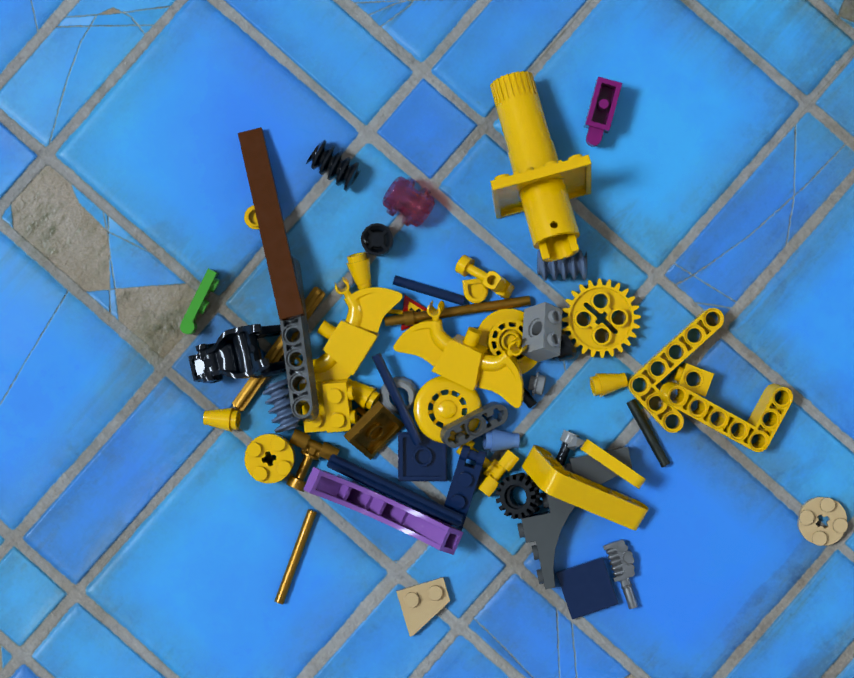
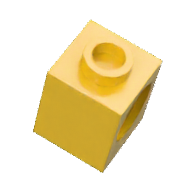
[674,363,714,397]

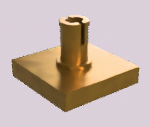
[344,401,405,460]

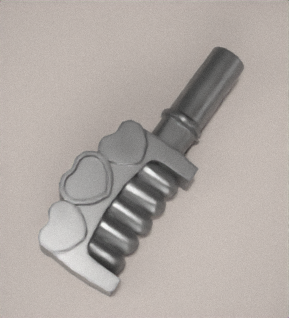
[603,539,638,609]

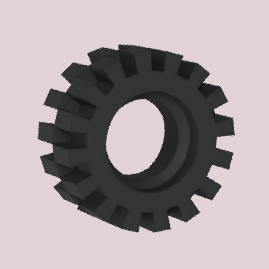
[496,473,544,519]

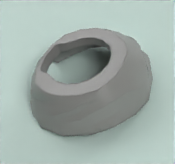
[379,377,418,415]

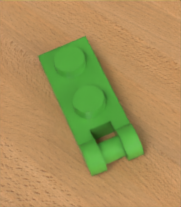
[180,268,220,334]

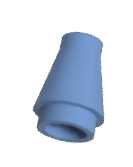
[483,429,520,452]

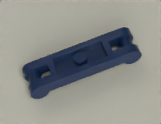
[444,445,487,531]

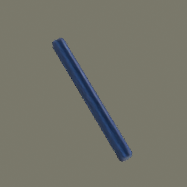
[327,454,464,528]

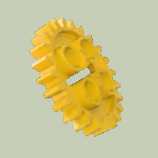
[562,278,641,358]

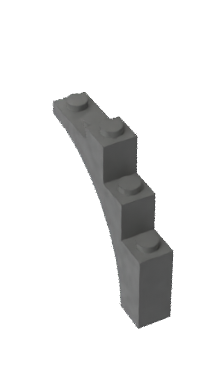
[517,446,633,590]

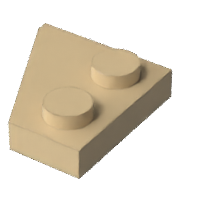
[396,577,450,637]

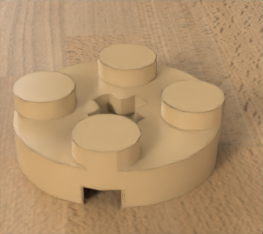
[797,496,848,546]

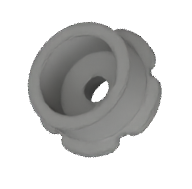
[528,372,546,396]

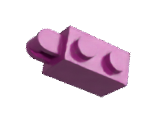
[584,77,622,147]

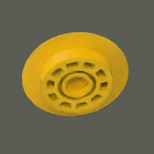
[478,309,537,374]
[413,376,482,443]

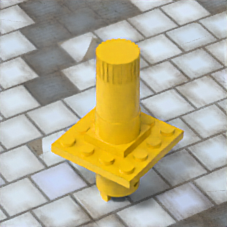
[490,71,591,262]

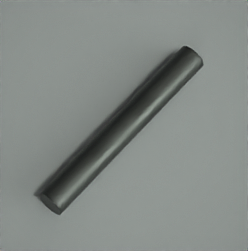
[626,399,670,467]

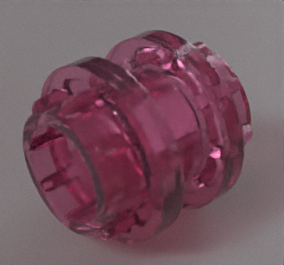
[382,176,435,227]

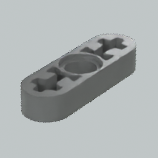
[440,402,508,448]

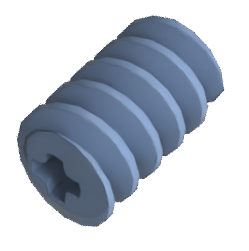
[537,249,587,281]
[262,379,302,433]

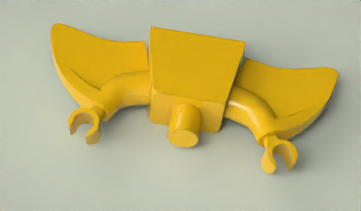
[296,277,403,383]
[393,300,527,408]

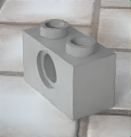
[521,302,562,362]

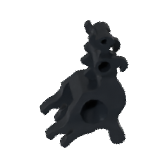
[188,324,286,383]

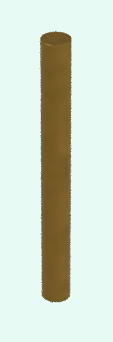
[274,509,317,604]

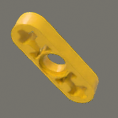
[580,439,646,489]

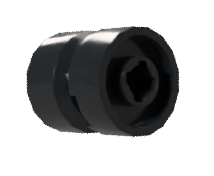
[361,223,394,257]

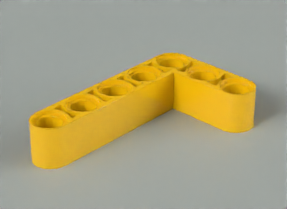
[627,308,724,433]
[659,382,793,452]
[522,445,649,530]

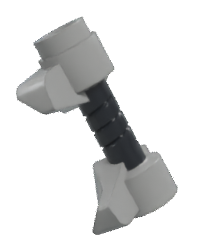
[556,430,585,470]

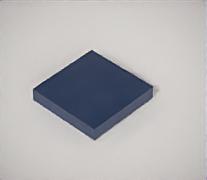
[398,432,447,481]
[556,557,619,619]

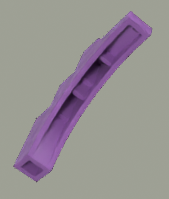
[303,467,464,555]

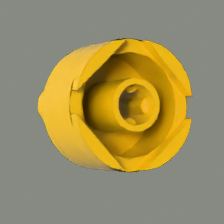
[244,433,296,484]

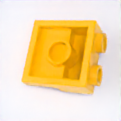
[299,379,357,433]

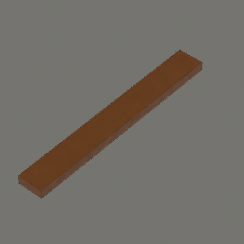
[238,127,305,321]

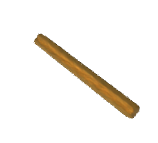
[232,287,326,412]

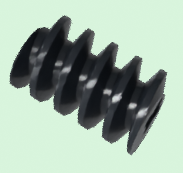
[306,140,360,192]

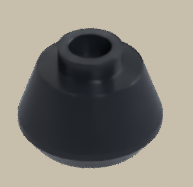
[552,330,577,361]

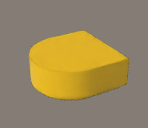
[462,279,488,303]

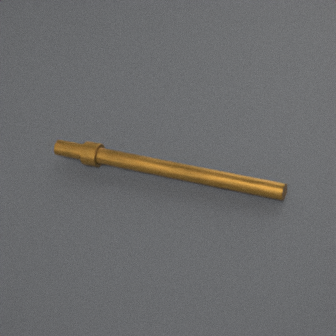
[384,296,531,327]

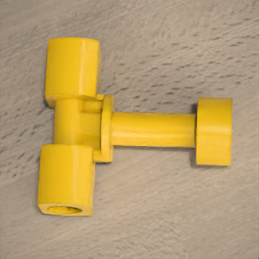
[455,255,515,299]
[456,440,520,497]

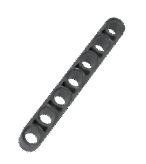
[280,255,319,422]

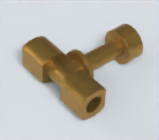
[286,428,340,492]

